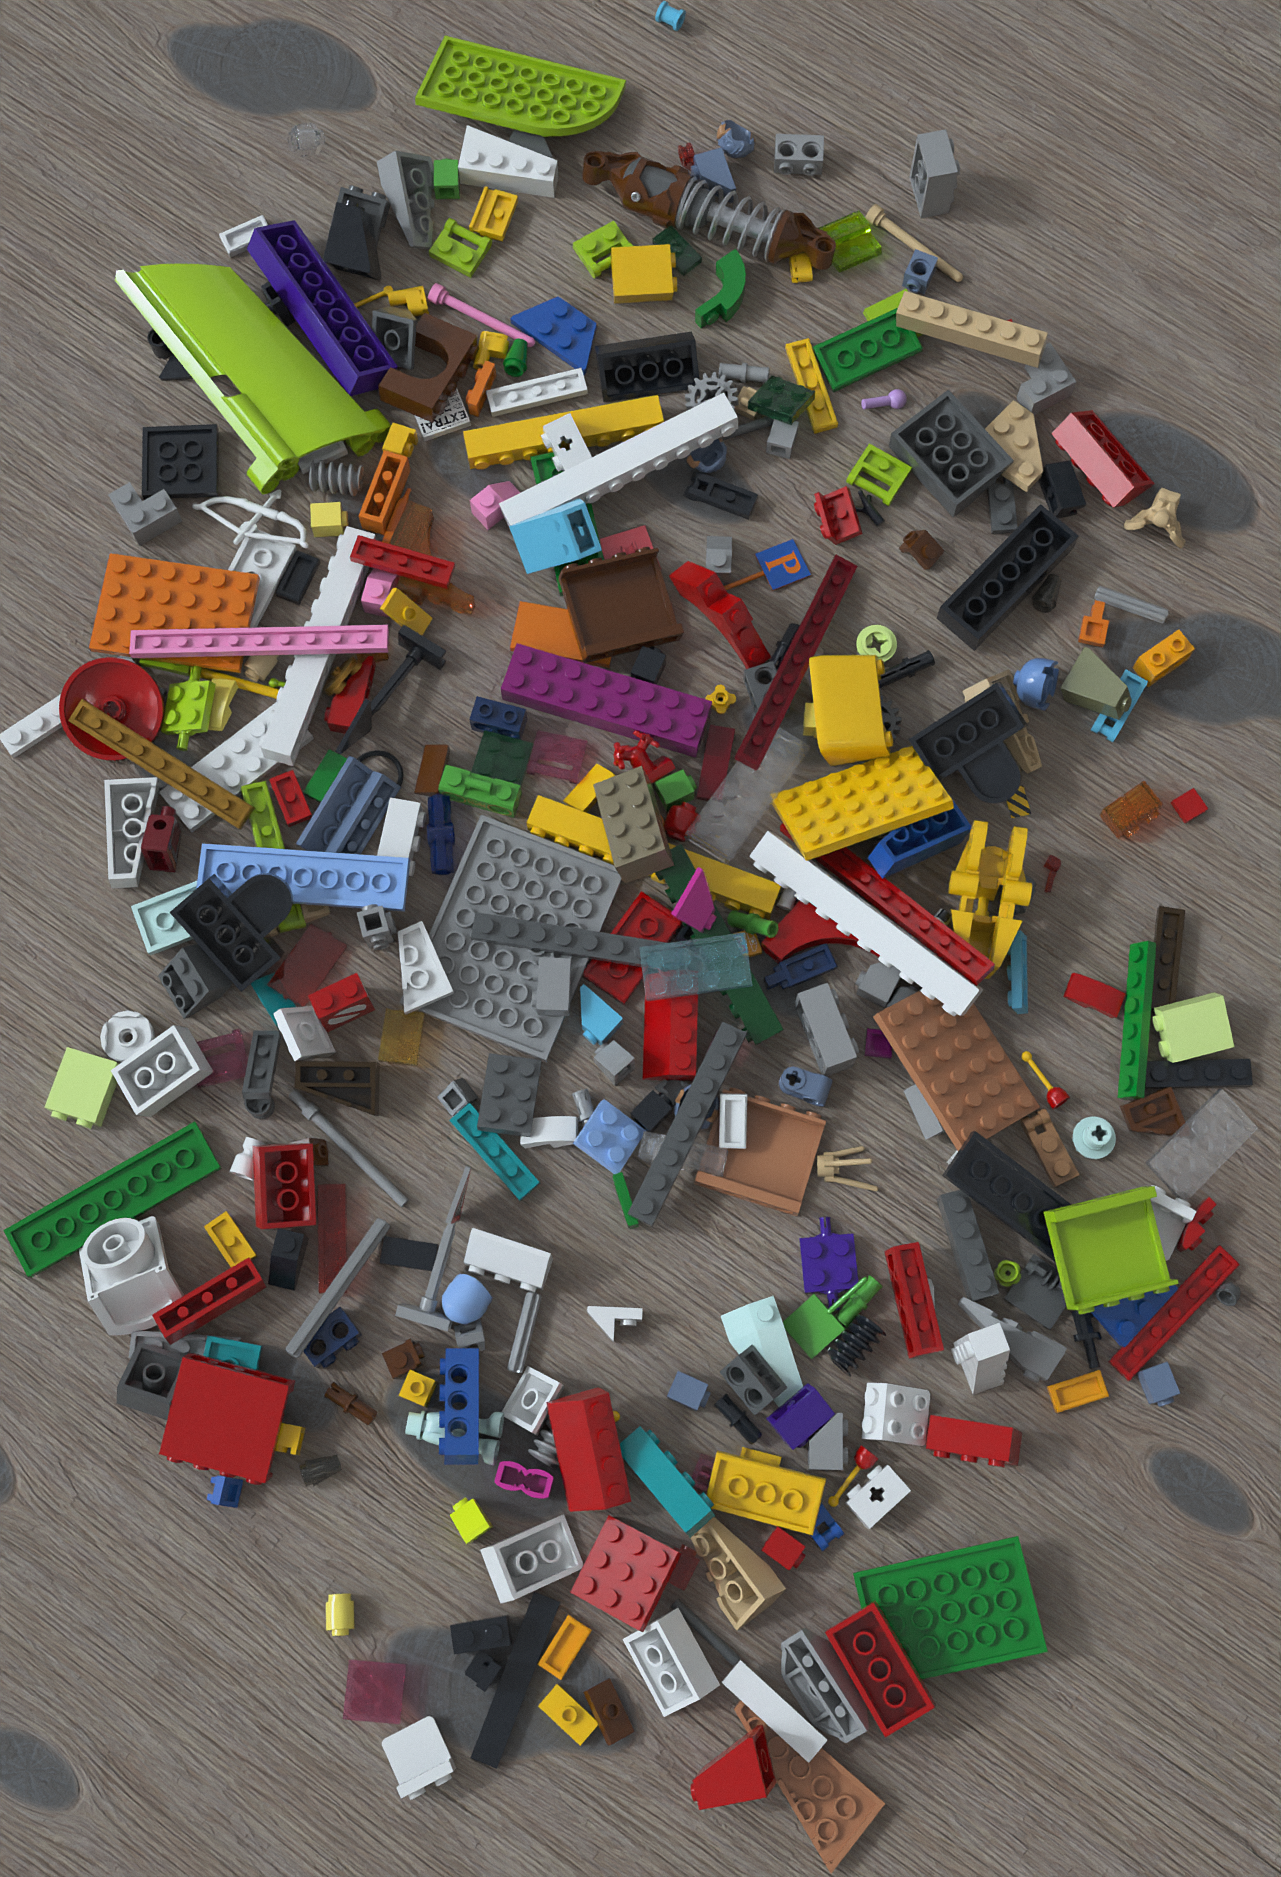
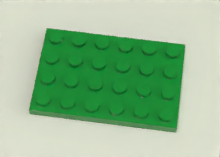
[853,1536,1048,1679]

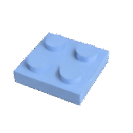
[573,1099,646,1174]

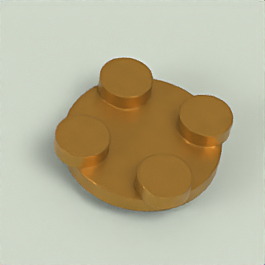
[323,657,362,696]

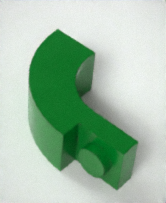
[695,249,746,328]

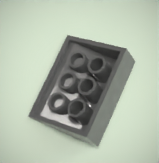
[889,390,1014,517]

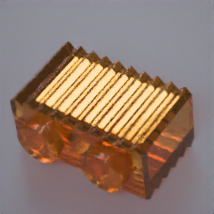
[1099,781,1163,839]

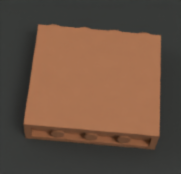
[694,1088,826,1217]

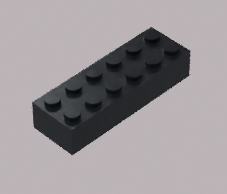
[936,504,1079,651]

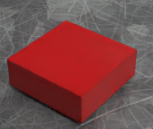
[1171,788,1208,824]

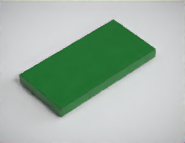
[813,308,923,392]

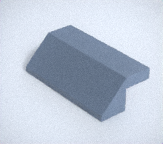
[296,756,401,855]

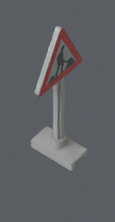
[395,1166,471,1331]

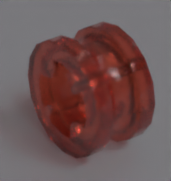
[678,142,695,167]

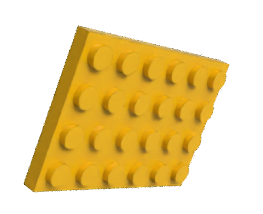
[770,746,954,861]

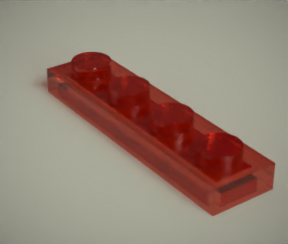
[318,1184,347,1294]

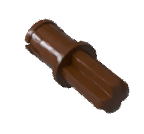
[324,1382,377,1425]

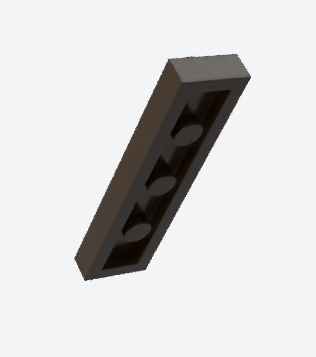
[1151,906,1185,1010]

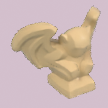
[1124,488,1186,548]

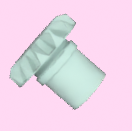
[1072,1117,1116,1160]

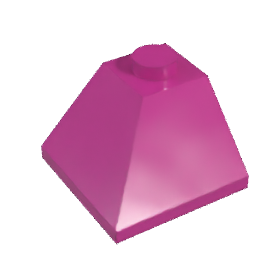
[671,867,717,933]

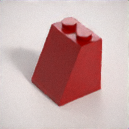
[690,1724,776,1810]

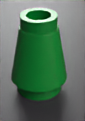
[503,338,528,377]

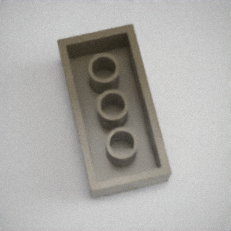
[593,766,674,883]

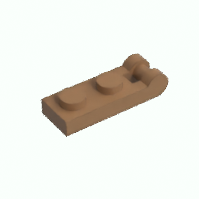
[1020,1108,1079,1188]

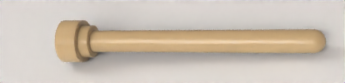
[865,204,963,282]

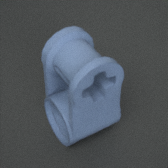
[779,1067,833,1107]

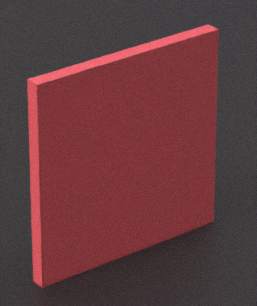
[600,525,661,570]

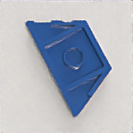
[510,296,597,375]

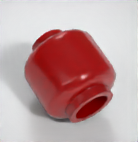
[663,802,701,842]

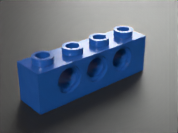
[439,1348,479,1465]

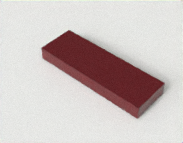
[696,724,735,804]

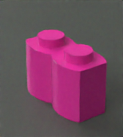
[494,1461,555,1499]

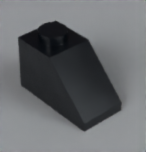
[268,1228,309,1291]

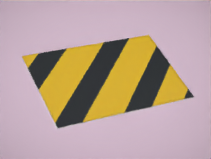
[1006,785,1031,818]

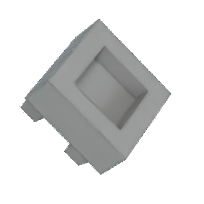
[454,1319,485,1351]

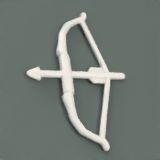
[192,489,309,548]

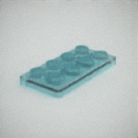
[639,932,753,1001]

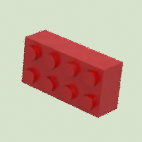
[825,1600,936,1737]

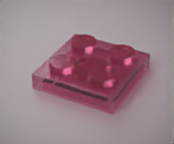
[343,1659,407,1724]

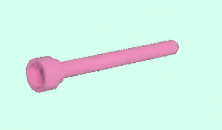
[428,283,535,347]

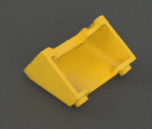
[809,655,893,766]

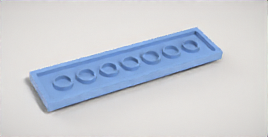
[196,843,410,912]

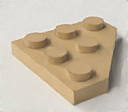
[985,400,1043,492]

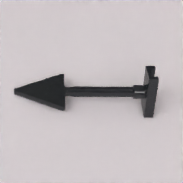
[159,281,295,381]
[335,625,446,754]

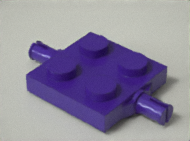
[799,1217,859,1310]

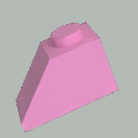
[470,481,520,530]
[361,568,400,617]

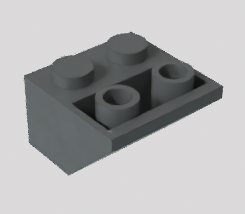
[158,944,233,1019]

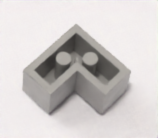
[1017,343,1076,415]
[108,482,182,546]

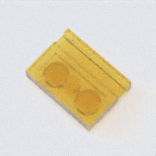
[378,1008,425,1066]

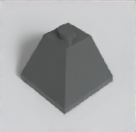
[372,306,416,370]

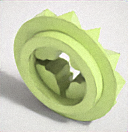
[856,625,897,663]

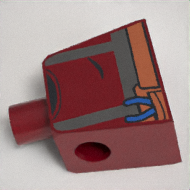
[141,806,181,873]

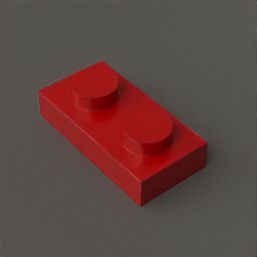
[269,770,312,827]

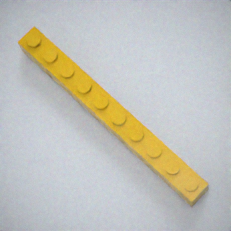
[526,795,781,920]

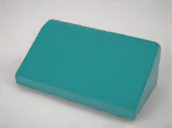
[251,972,296,1029]

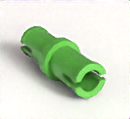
[727,910,778,938]
[835,1275,883,1328]

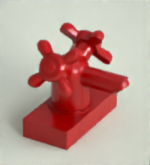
[613,730,676,784]

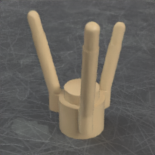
[817,1146,879,1191]

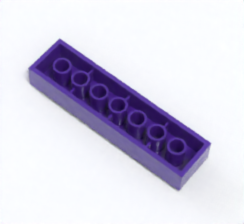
[247,220,398,396]

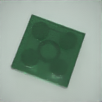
[748,376,815,425]
[471,730,534,787]

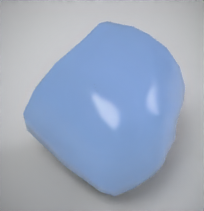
[442,1274,493,1325]

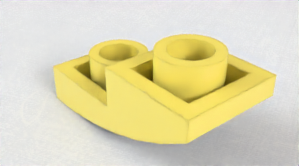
[208,678,238,731]

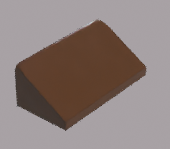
[414,744,450,798]

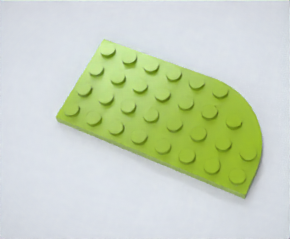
[415,36,626,137]

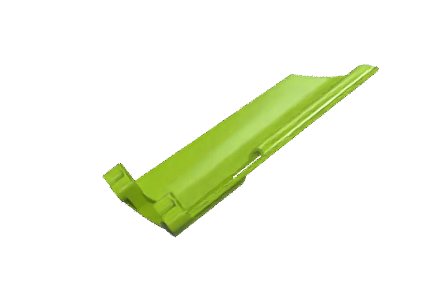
[115,263,391,495]

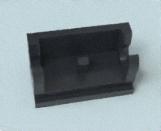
[1039,460,1086,519]

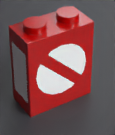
[308,973,375,1033]

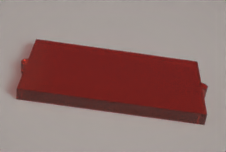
[267,924,347,1007]

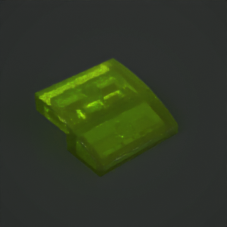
[818,210,882,273]

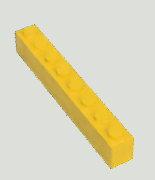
[463,395,664,469]

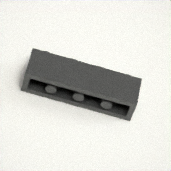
[936,1190,999,1302]

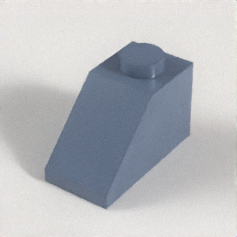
[691,148,736,203]

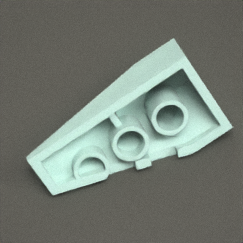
[721,1296,803,1407]

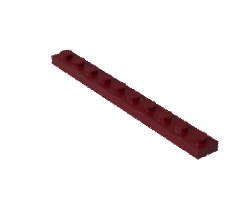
[734,554,858,771]

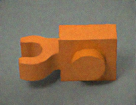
[1078,600,1109,647]

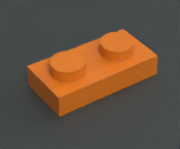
[466,360,497,417]

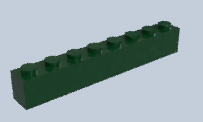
[655,844,784,1045]

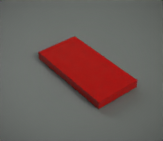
[582,891,683,1005]

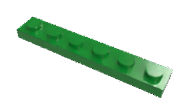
[1118,941,1156,1100]

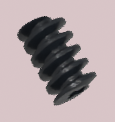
[827,1315,886,1377]

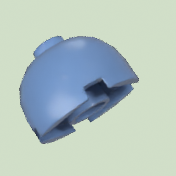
[1013,658,1059,711]

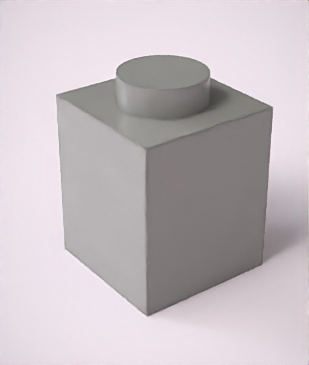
[766,416,799,459]

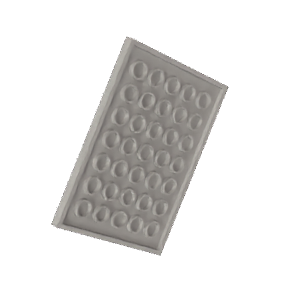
[399,815,622,1062]

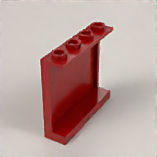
[159,1352,295,1485]

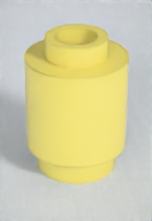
[326,1594,355,1636]

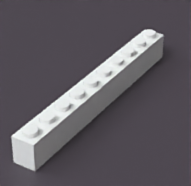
[499,393,738,526]
[259,526,376,766]
[749,831,983,1017]

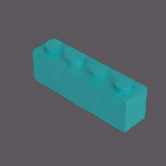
[620,1426,715,1538]

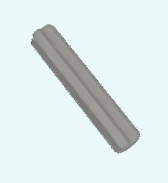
[1094,586,1169,623]
[507,1292,542,1373]

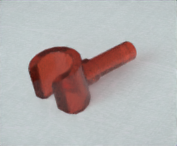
[1044,855,1061,893]

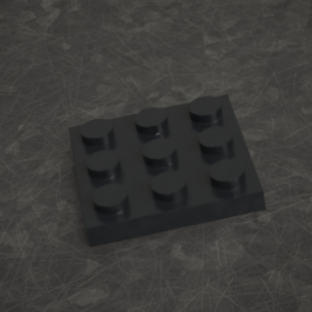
[142,424,219,500]

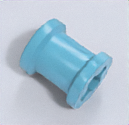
[655,1,686,31]

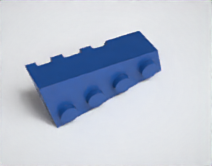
[868,789,972,879]

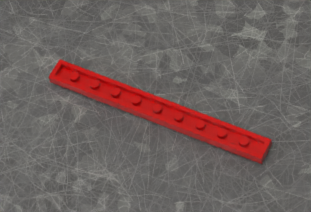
[780,823,995,986]

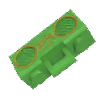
[438,765,522,818]

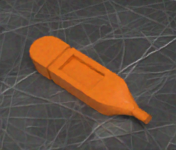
[382,488,411,545]

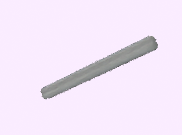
[285,1218,390,1358]

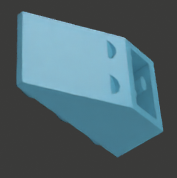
[509,499,602,574]

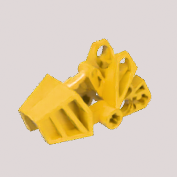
[948,820,1032,979]

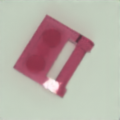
[527,730,587,785]
[195,1028,248,1088]

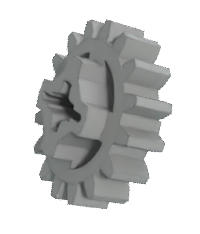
[685,372,739,413]

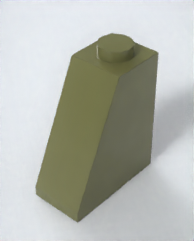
[1060,647,1132,720]

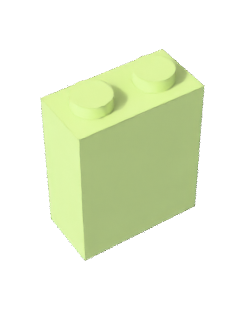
[1153,992,1234,1063]
[45,1047,119,1129]

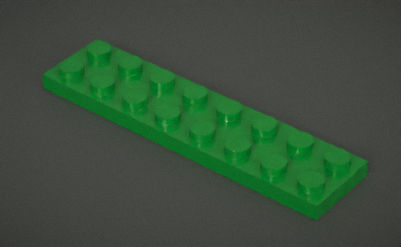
[3,1121,222,1278]

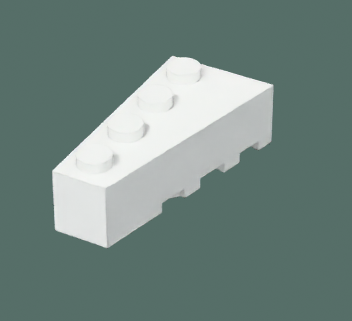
[458,125,558,198]

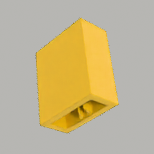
[611,244,677,304]

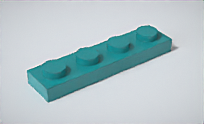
[449,1103,540,1201]

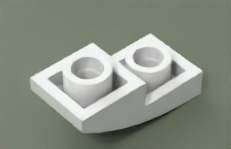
[520,1116,578,1149]

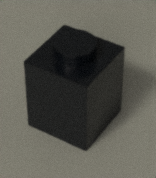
[631,646,666,685]
[630,1090,672,1135]

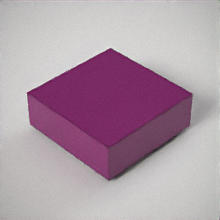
[864,1028,892,1059]

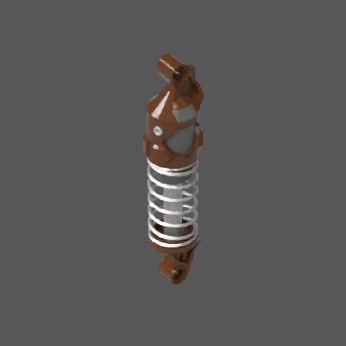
[582,151,836,270]

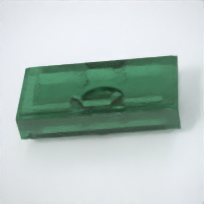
[652,226,702,276]

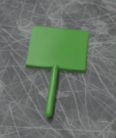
[783,1277,868,1359]

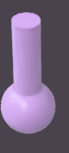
[861,389,907,409]

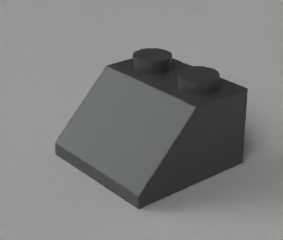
[117,1342,184,1420]

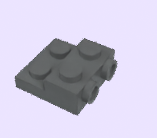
[328,185,390,247]

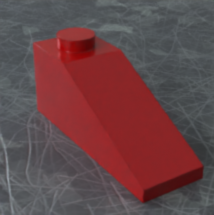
[324,656,376,734]

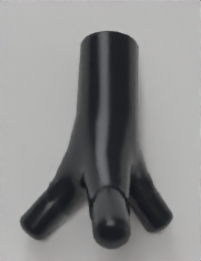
[855,490,885,527]

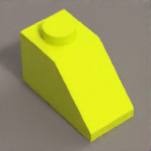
[450,1497,493,1544]

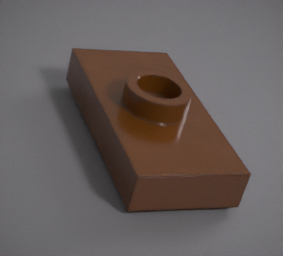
[583,1678,635,1746]

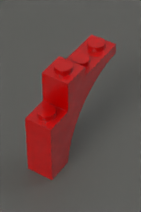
[669,561,771,669]
[761,901,880,964]

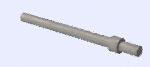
[288,1089,409,1208]

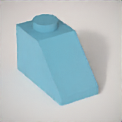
[580,984,623,1045]

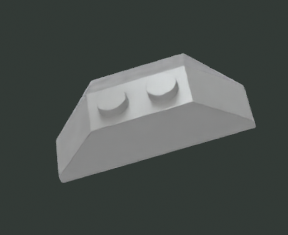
[781,1628,869,1743]

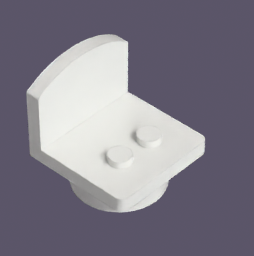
[79,1216,184,1335]

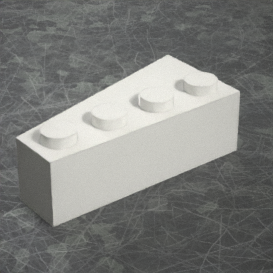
[104,777,160,888]
[952,1323,1010,1395]

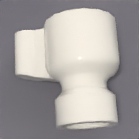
[230,1137,266,1181]

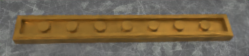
[68,699,255,830]

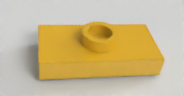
[380,588,433,635]
[538,1683,598,1746]

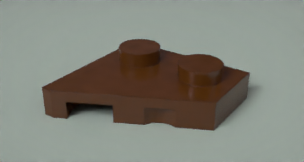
[1120,1087,1190,1137]

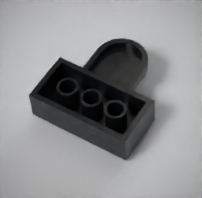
[908,682,1028,803]
[169,873,293,992]

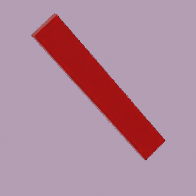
[1108,1245,1240,1381]

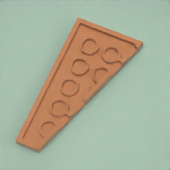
[734,1700,885,1874]

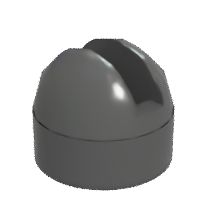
[1216,1282,1241,1306]

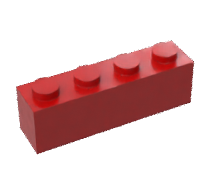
[152,1257,267,1345]

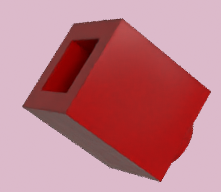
[761,1526,806,1571]

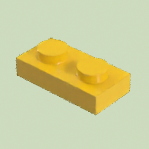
[204,1211,257,1267]

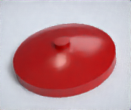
[59,657,164,760]

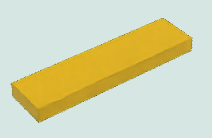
[785,338,838,434]

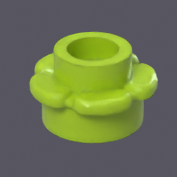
[994,1260,1021,1287]

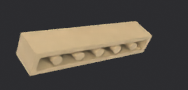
[896,291,1048,368]

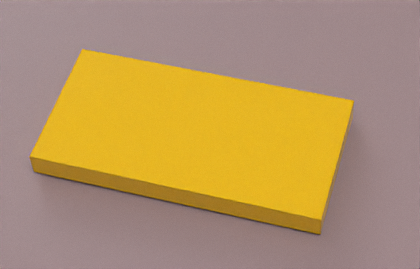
[707,1450,826,1535]

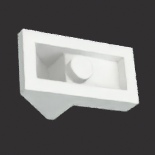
[587,1306,643,1342]

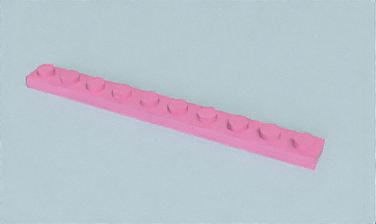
[129,625,389,658]

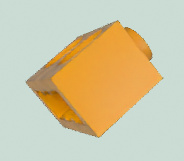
[1133,630,1195,687]

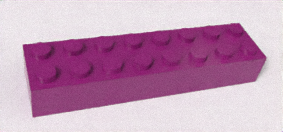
[501,643,712,758]

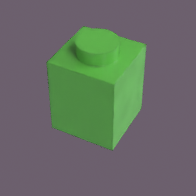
[434,158,460,199]
[655,769,697,812]

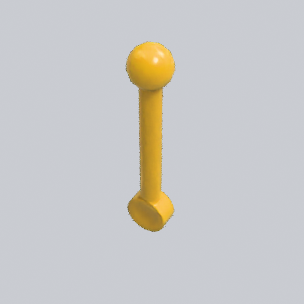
[353,286,393,308]

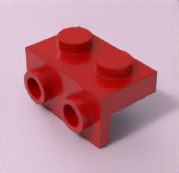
[814,486,863,545]

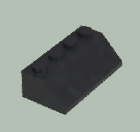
[595,331,700,402]

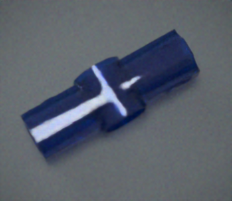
[427,794,455,875]

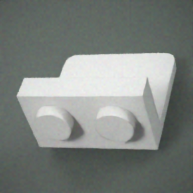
[1151,1185,1196,1261]
[862,1383,930,1446]
[382,1716,456,1800]

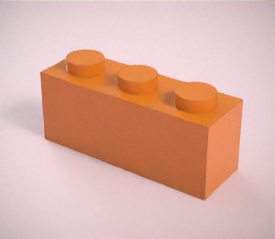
[359,450,411,535]

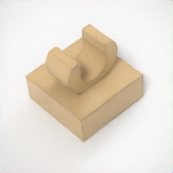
[734,386,765,421]

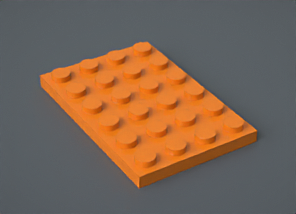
[89,553,260,673]

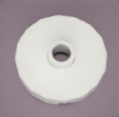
[100,1011,155,1063]

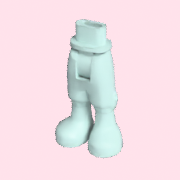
[405,1411,504,1465]

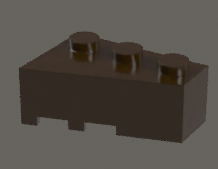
[295,1061,380,1116]

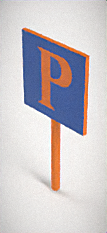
[724,539,811,591]

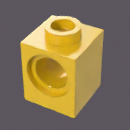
[399,1370,438,1408]

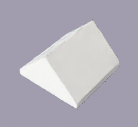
[502,1366,564,1436]

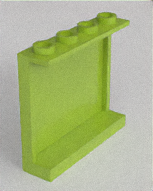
[1044,1186,1179,1314]

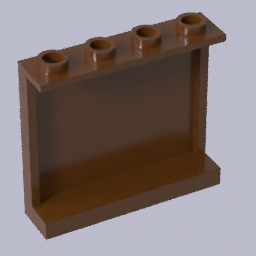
[558,547,684,663]

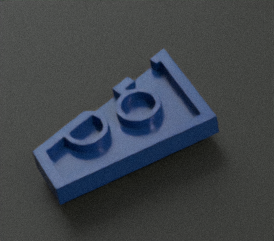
[1091,1285,1178,1347]

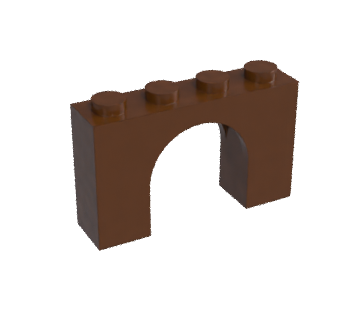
[379,313,479,423]

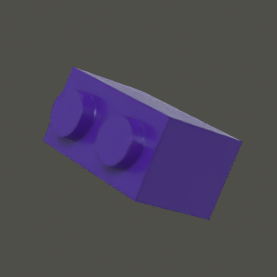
[766,1383,835,1450]

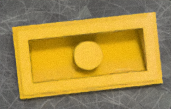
[563,764,616,813]

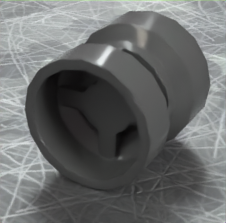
[244,1097,275,1119]

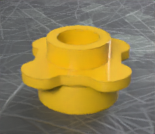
[705,685,736,714]

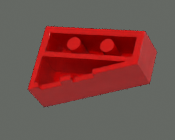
[926,1415,1022,1468]

